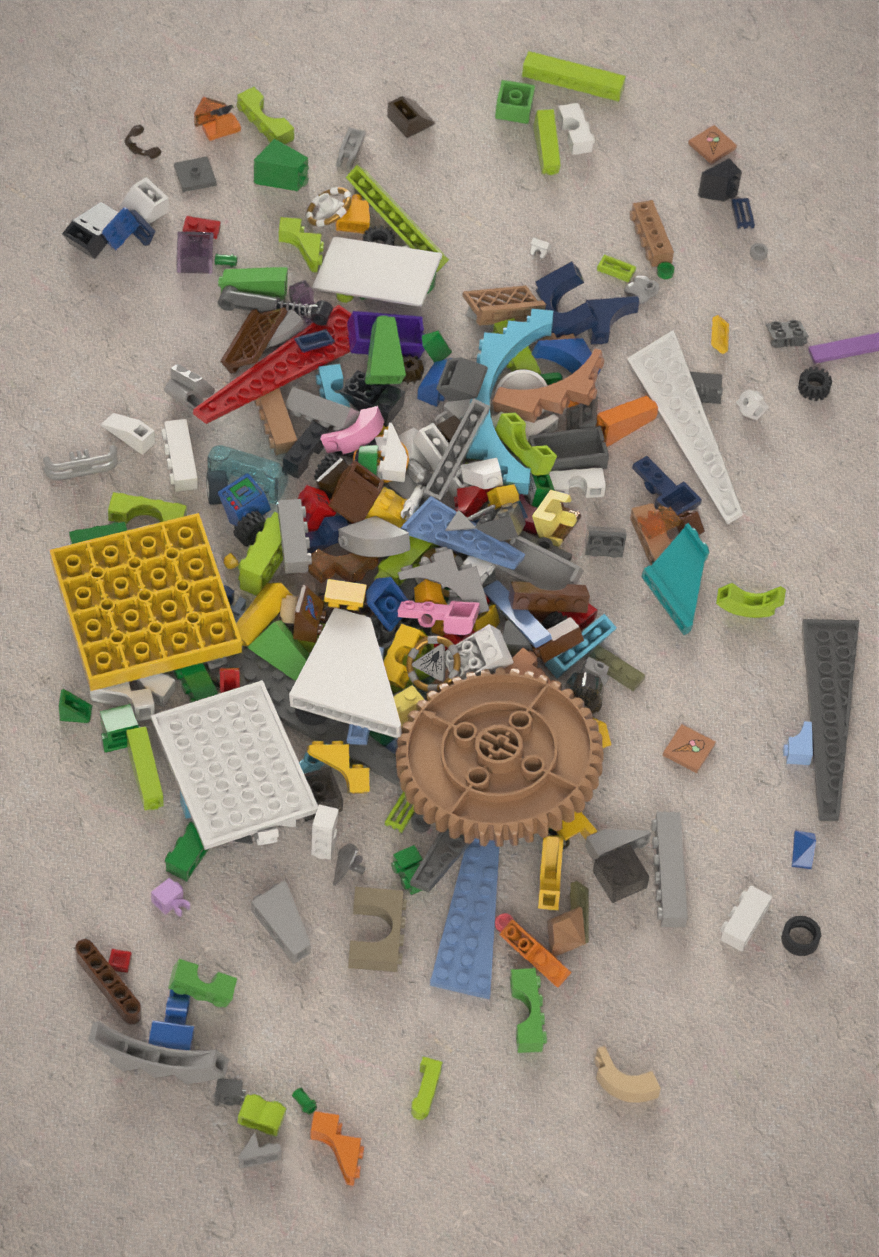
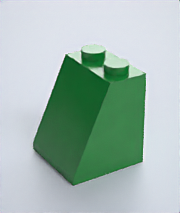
[254,139,309,192]

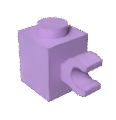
[151,878,190,917]

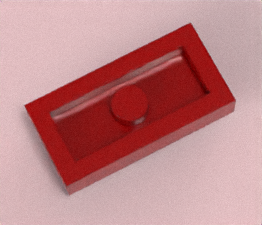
[183,216,221,239]

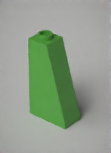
[218,267,288,302]
[365,315,406,384]
[248,620,310,681]

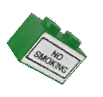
[528,473,555,508]

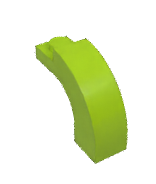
[716,583,786,618]

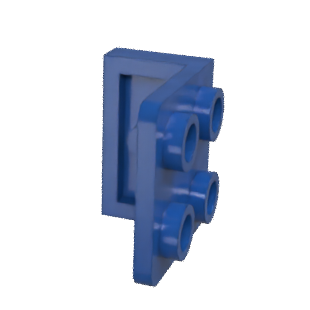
[102,207,139,251]

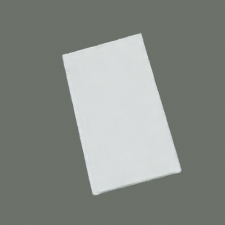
[312,237,442,307]

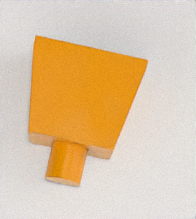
[336,194,370,234]

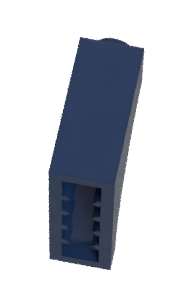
[585,296,639,345]

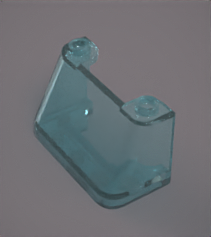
[208,445,288,505]

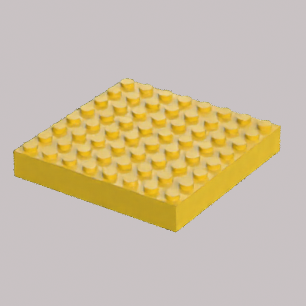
[49,513,242,691]

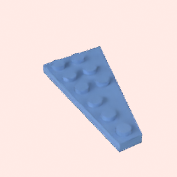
[401,496,525,570]

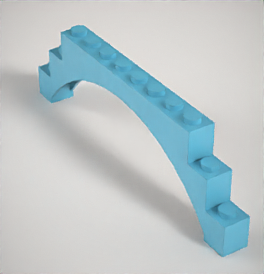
[466,309,553,495]

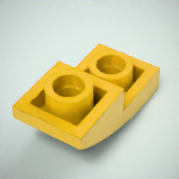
[473,604,500,632]

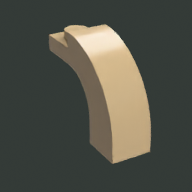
[594,1046,661,1103]

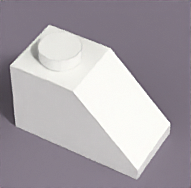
[460,458,503,489]

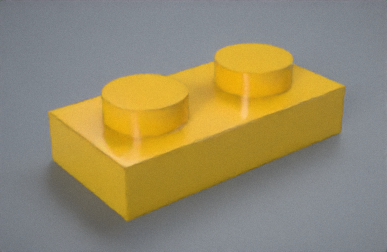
[711,315,729,354]

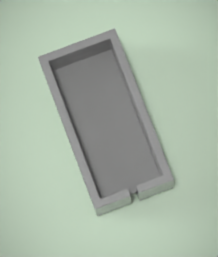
[497,536,584,591]

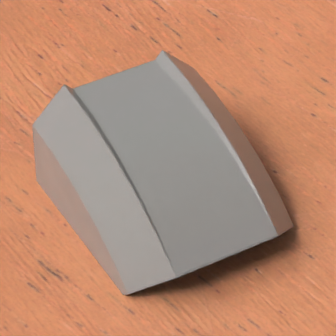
[265,309,304,349]

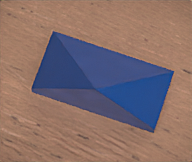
[792,831,816,869]

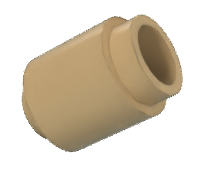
[280,595,298,624]

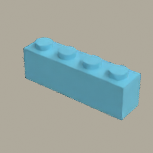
[545,614,617,679]

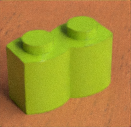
[237,1094,286,1136]

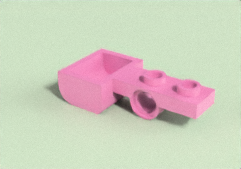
[398,600,480,635]

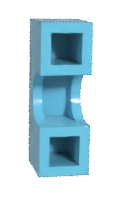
[315,364,350,408]

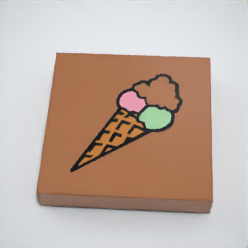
[688,125,737,164]
[663,724,716,773]

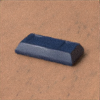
[294,329,335,353]

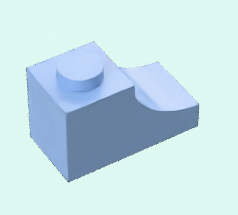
[783,721,813,765]

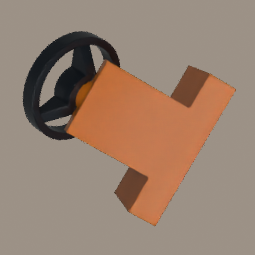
[202,105,241,141]

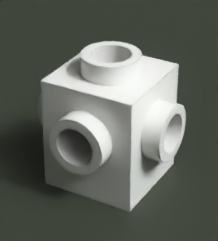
[736,389,769,420]

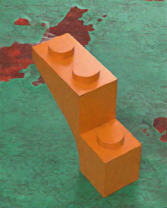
[310,1111,364,1186]

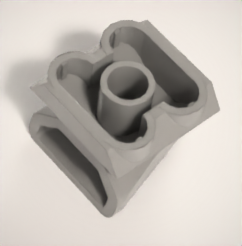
[164,364,215,410]

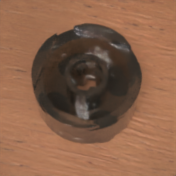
[565,672,604,714]

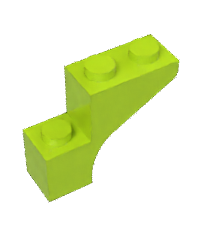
[279,217,324,273]

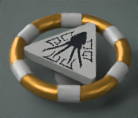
[406,636,461,692]

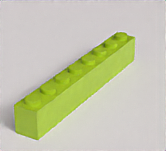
[345,165,449,272]

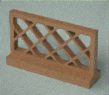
[462,285,546,326]

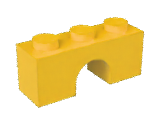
[383,624,428,689]

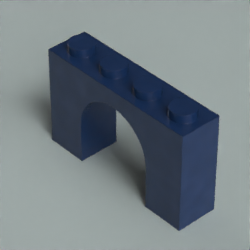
[535,261,599,338]

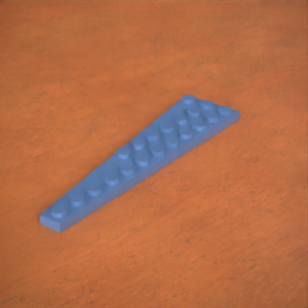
[430,838,499,1000]

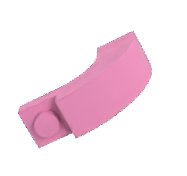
[321,406,384,454]

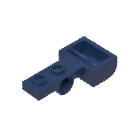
[632,456,702,524]

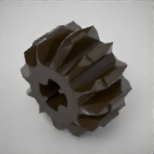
[401,354,424,385]

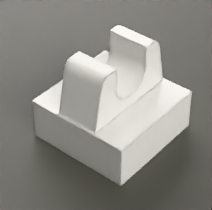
[531,237,552,259]

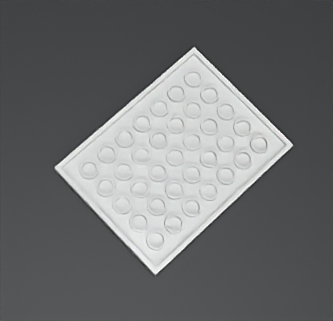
[151,680,318,850]

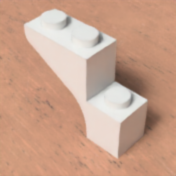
[89,682,155,721]

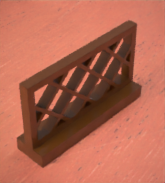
[220,308,288,374]

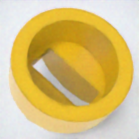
[223,553,239,569]

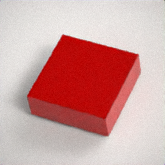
[108,949,132,973]

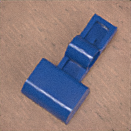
[148,989,195,1051]

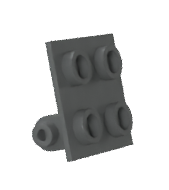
[766,320,809,348]
[690,371,723,404]

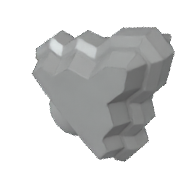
[406,459,433,488]

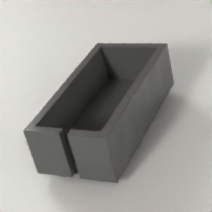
[528,426,609,472]

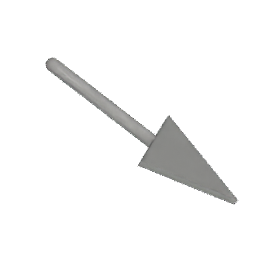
[445,505,495,531]

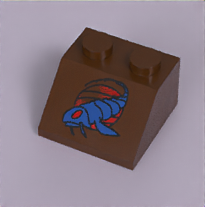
[293,585,327,643]

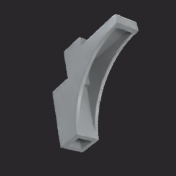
[398,547,489,613]

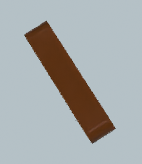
[75,939,141,1025]

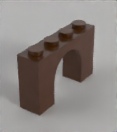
[506,610,584,663]

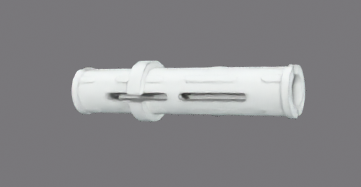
[401,485,425,520]

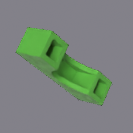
[510,968,547,1053]

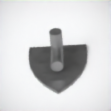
[333,843,365,886]

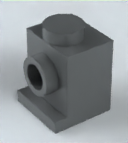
[214,1078,246,1106]

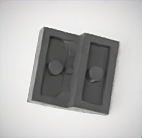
[566,395,598,431]

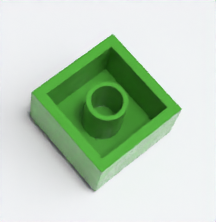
[495,80,535,124]

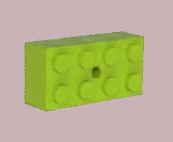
[238,512,283,596]

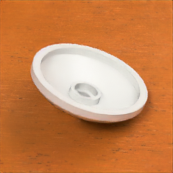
[495,370,547,421]

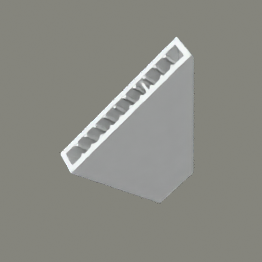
[289,608,402,738]

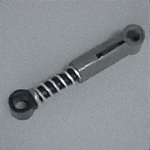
[217,286,333,326]

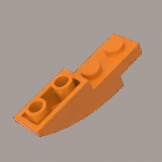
[499,919,572,988]

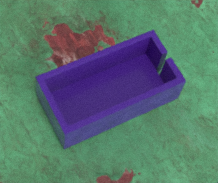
[347,311,425,359]

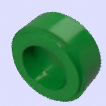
[657,262,675,279]

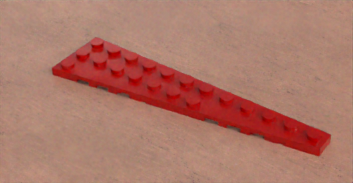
[193,304,351,424]

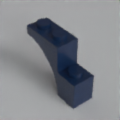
[305,515,349,558]

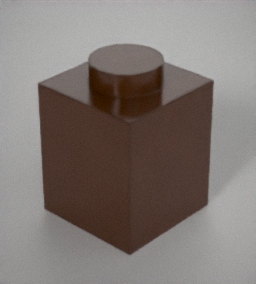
[673,510,705,537]

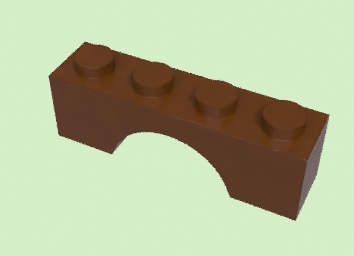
[508,581,590,613]

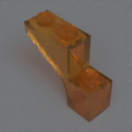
[308,548,378,583]

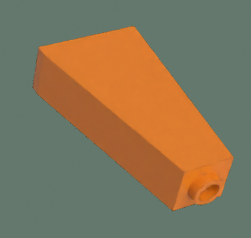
[596,395,658,447]

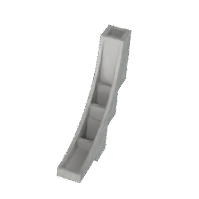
[88,1021,229,1084]

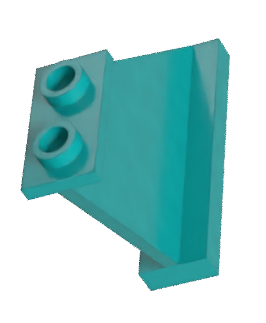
[641,523,710,636]

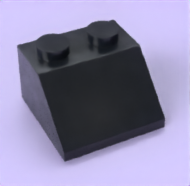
[698,158,742,202]

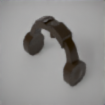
[124,124,162,159]

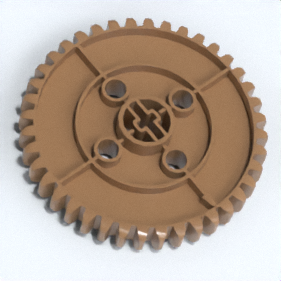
[396,668,604,847]

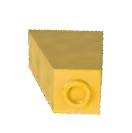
[236,583,293,646]

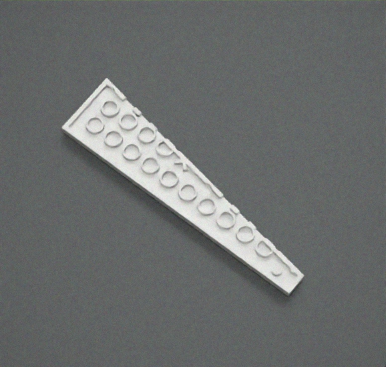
[627,330,744,524]

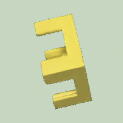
[532,490,577,547]

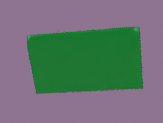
[422,330,452,362]

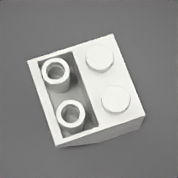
[119,177,169,225]

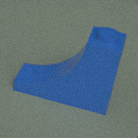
[532,338,601,375]

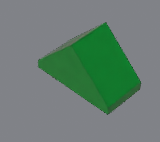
[58,688,92,723]

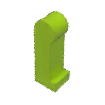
[411,1056,443,1120]

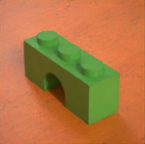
[168,959,237,1008]

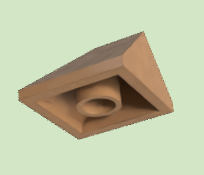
[547,907,586,956]

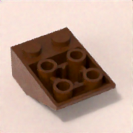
[329,460,384,524]

